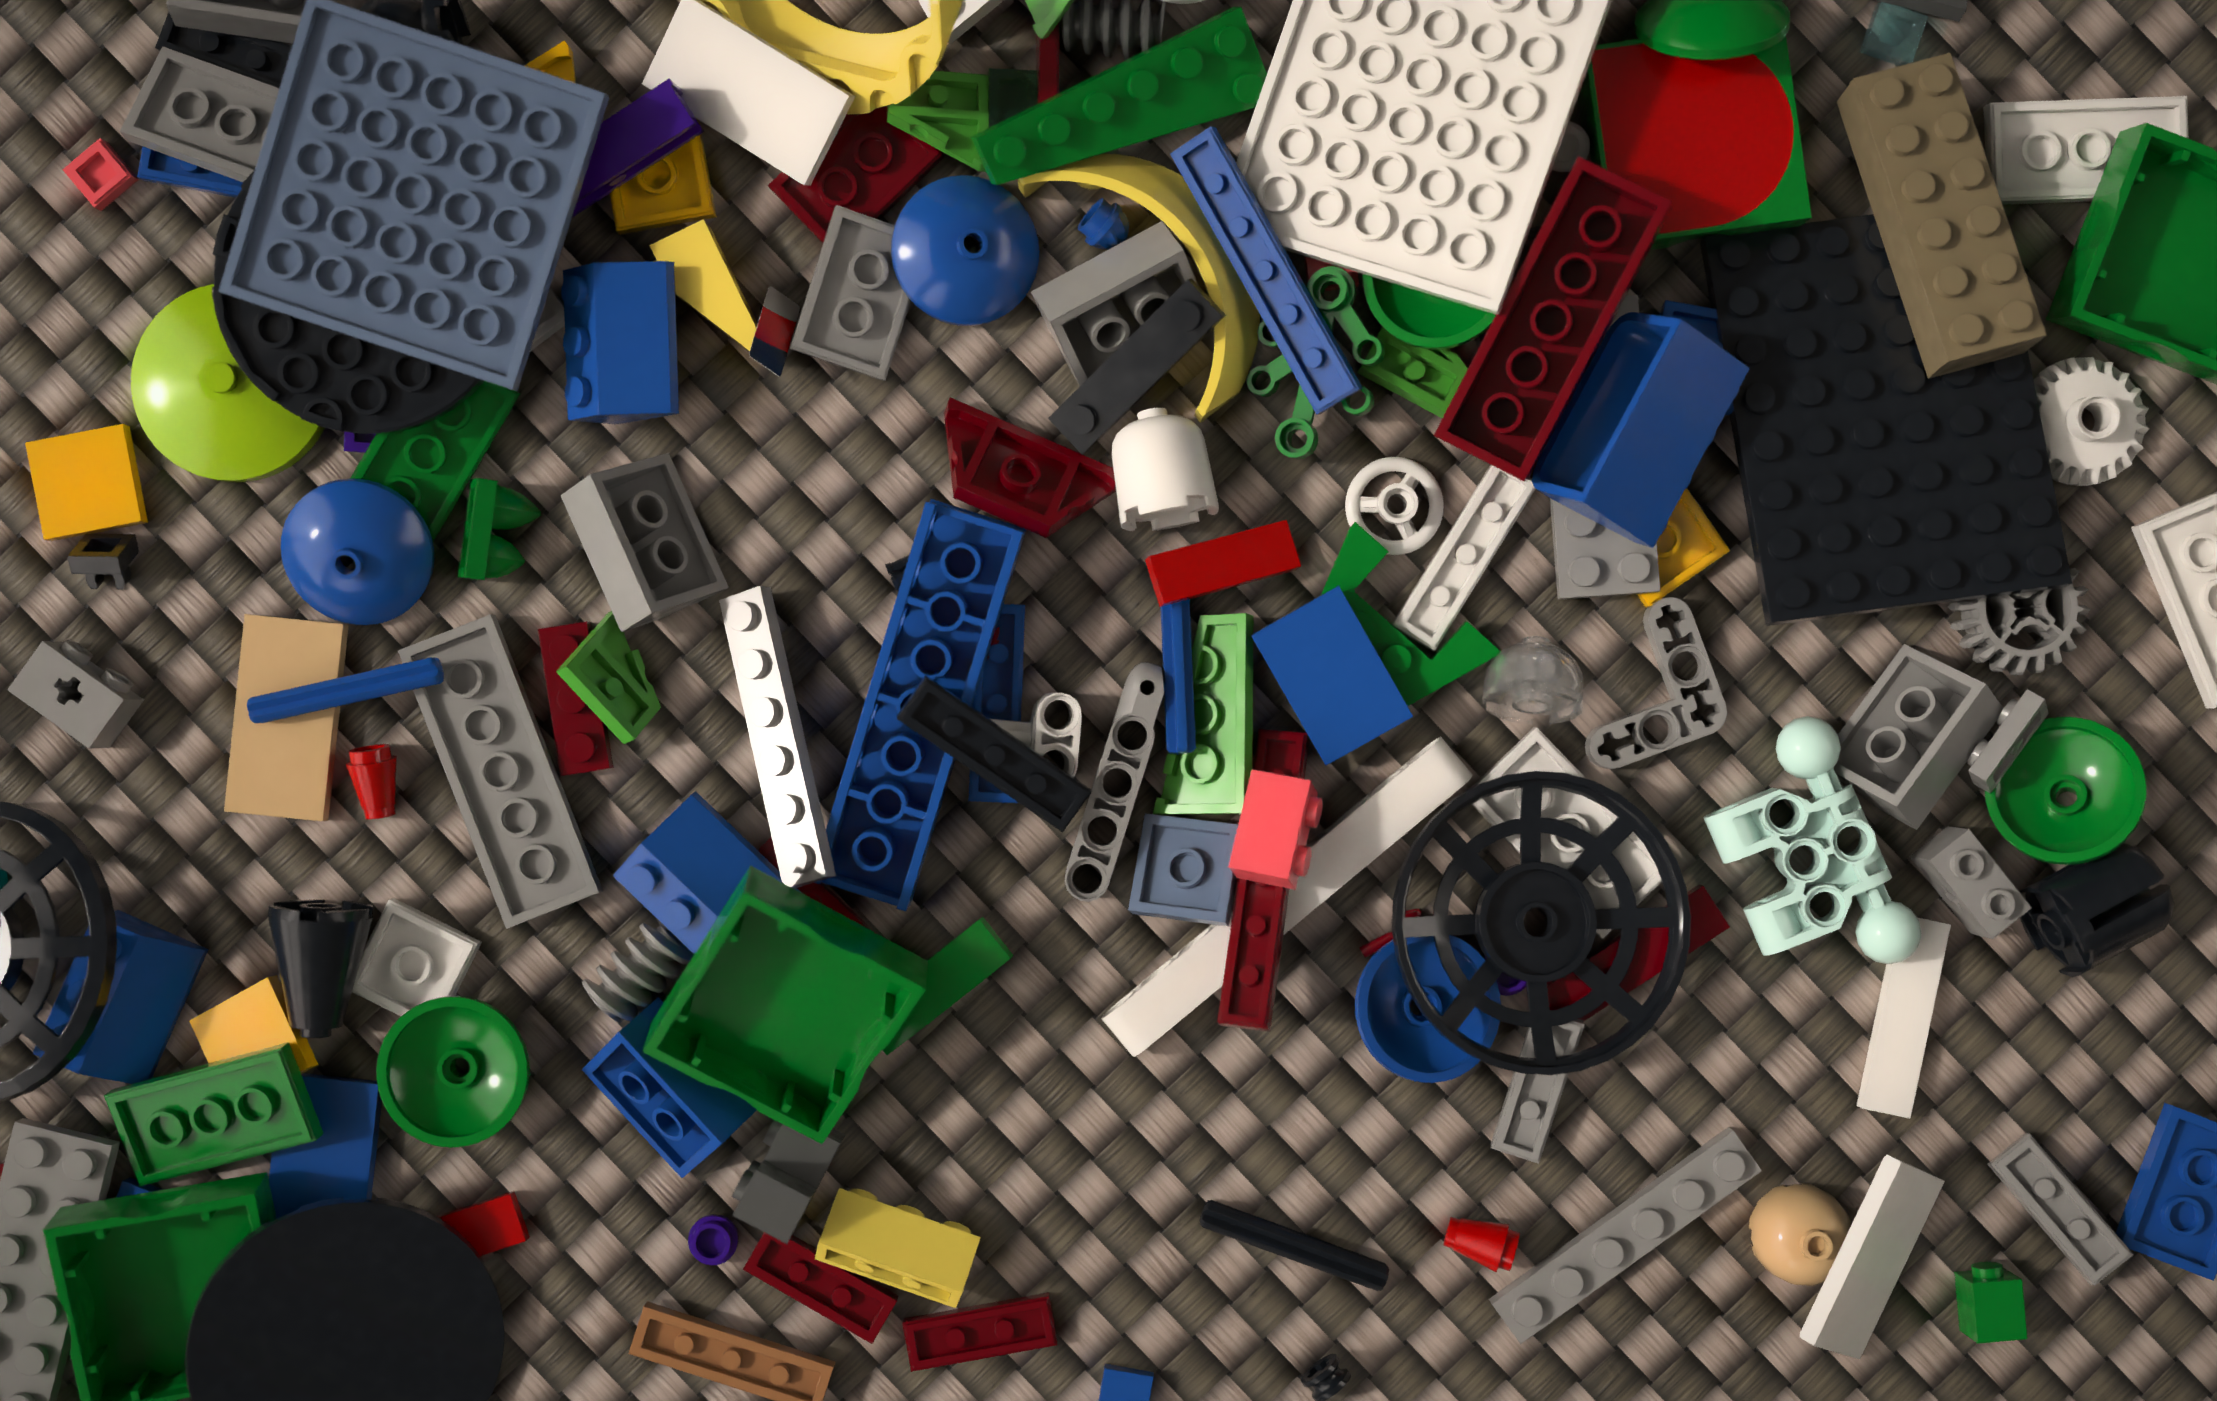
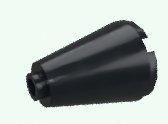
[268,899,373,1038]

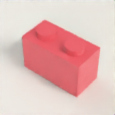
[1228,770,1323,890]

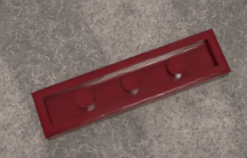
[1547,884,1730,1021]

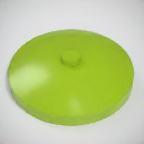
[131,284,325,482]

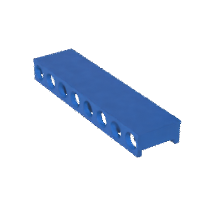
[815,499,1027,912]

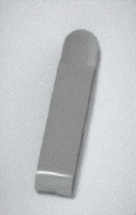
[1065,662,1164,902]

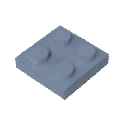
[1128,814,1238,927]

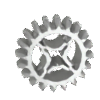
[1948,568,2091,675]

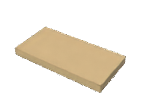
[224,614,349,821]

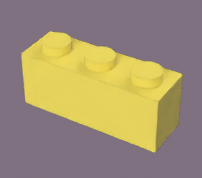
[815,1188,981,1308]

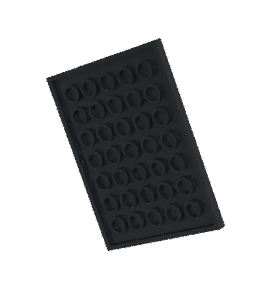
[1700,214,2072,626]

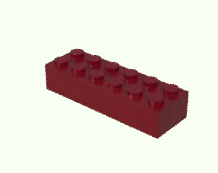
[1433,156,1672,482]

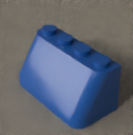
[1532,312,1750,548]

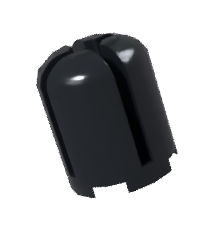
[2020,843,2174,977]

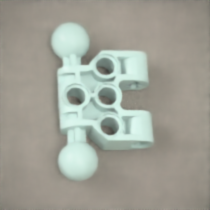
[1704,716,1921,964]

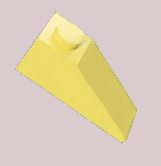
[649,219,757,352]

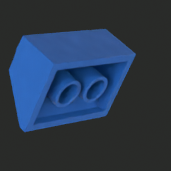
[561,261,679,424]
[613,791,802,954]
[32,910,209,1084]
[582,997,757,1178]

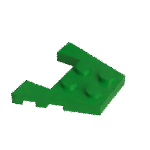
[1321,522,1500,706]

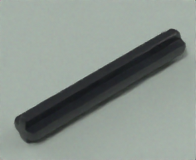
[1200,1200,1389,1291]

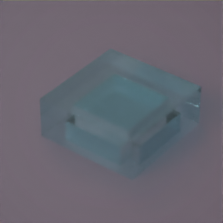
[1860,1,1928,66]

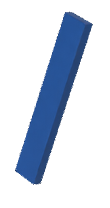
[1170,126,1363,414]

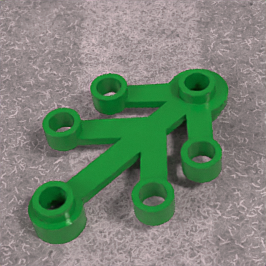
[1247,266,1385,459]

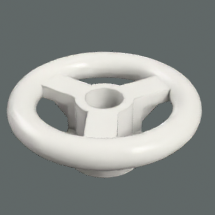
[1345,457,1444,555]

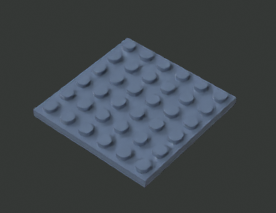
[218,0,609,391]

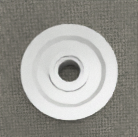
[2033,357,2150,486]

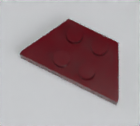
[944,397,1116,538]

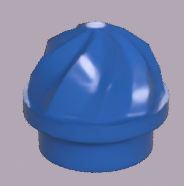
[1078,198,1129,250]

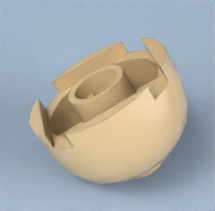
[1749,1183,1852,1286]

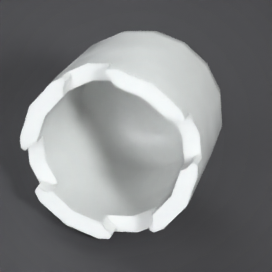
[1112,408,1219,531]

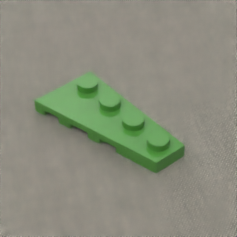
[1153,613,1254,815]

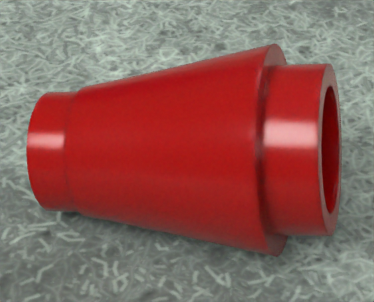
[346,744,397,819]
[1443,1217,1520,1272]

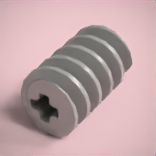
[582,918,694,1023]

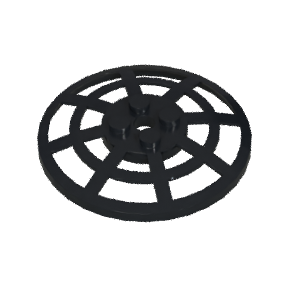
[1392,771,1691,1075]
[0,802,117,1102]

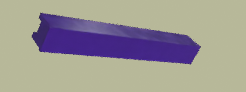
[572,79,704,218]

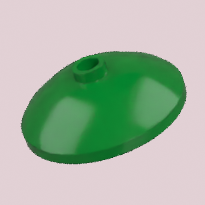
[1634,0,1790,60]
[1363,273,1515,349]
[1985,717,2147,865]
[376,996,530,1148]

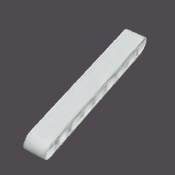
[1101,737,1473,1057]

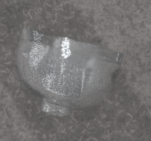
[1483,636,1584,724]

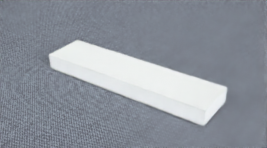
[1392,465,1535,652]
[1857,917,1951,1119]

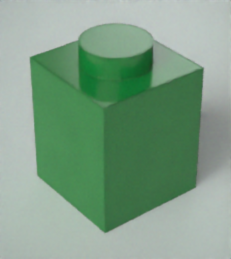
[1954,1262,2027,1344]

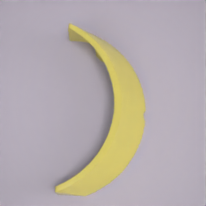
[700,0,963,114]
[1018,153,1260,423]

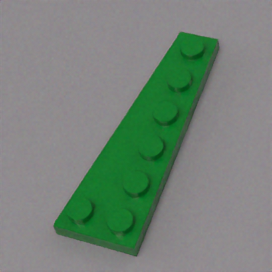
[971,7,1267,185]

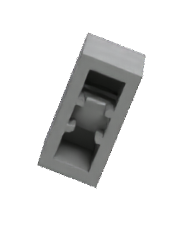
[7,639,144,749]
[1910,826,2031,939]

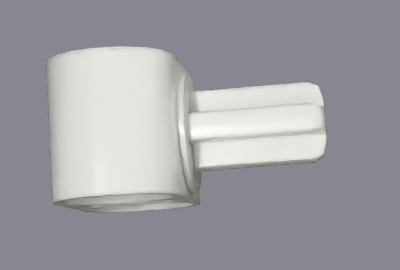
[990,692,1082,777]

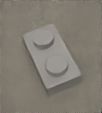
[1967,689,2048,794]

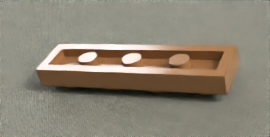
[628,1301,836,1401]

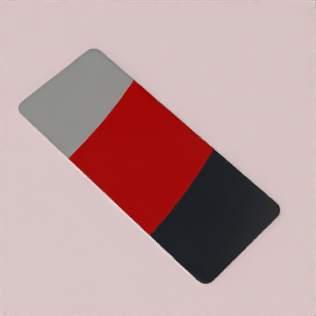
[749,286,800,376]

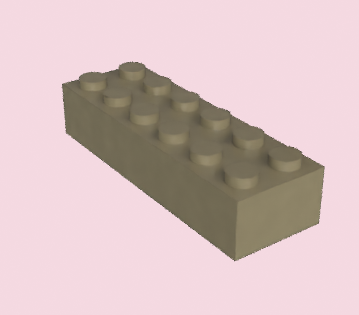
[1836,52,2046,379]

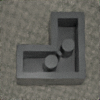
[732,1120,845,1244]

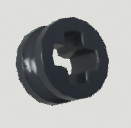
[1301,1354,1351,1401]

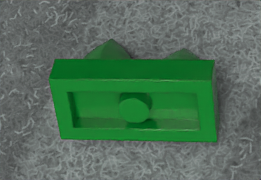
[457,478,541,580]

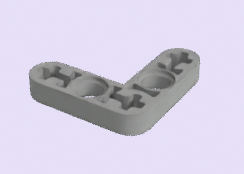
[1585,597,1727,769]

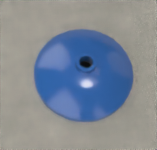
[891,175,1039,326]
[281,478,435,625]
[1355,935,1501,1083]

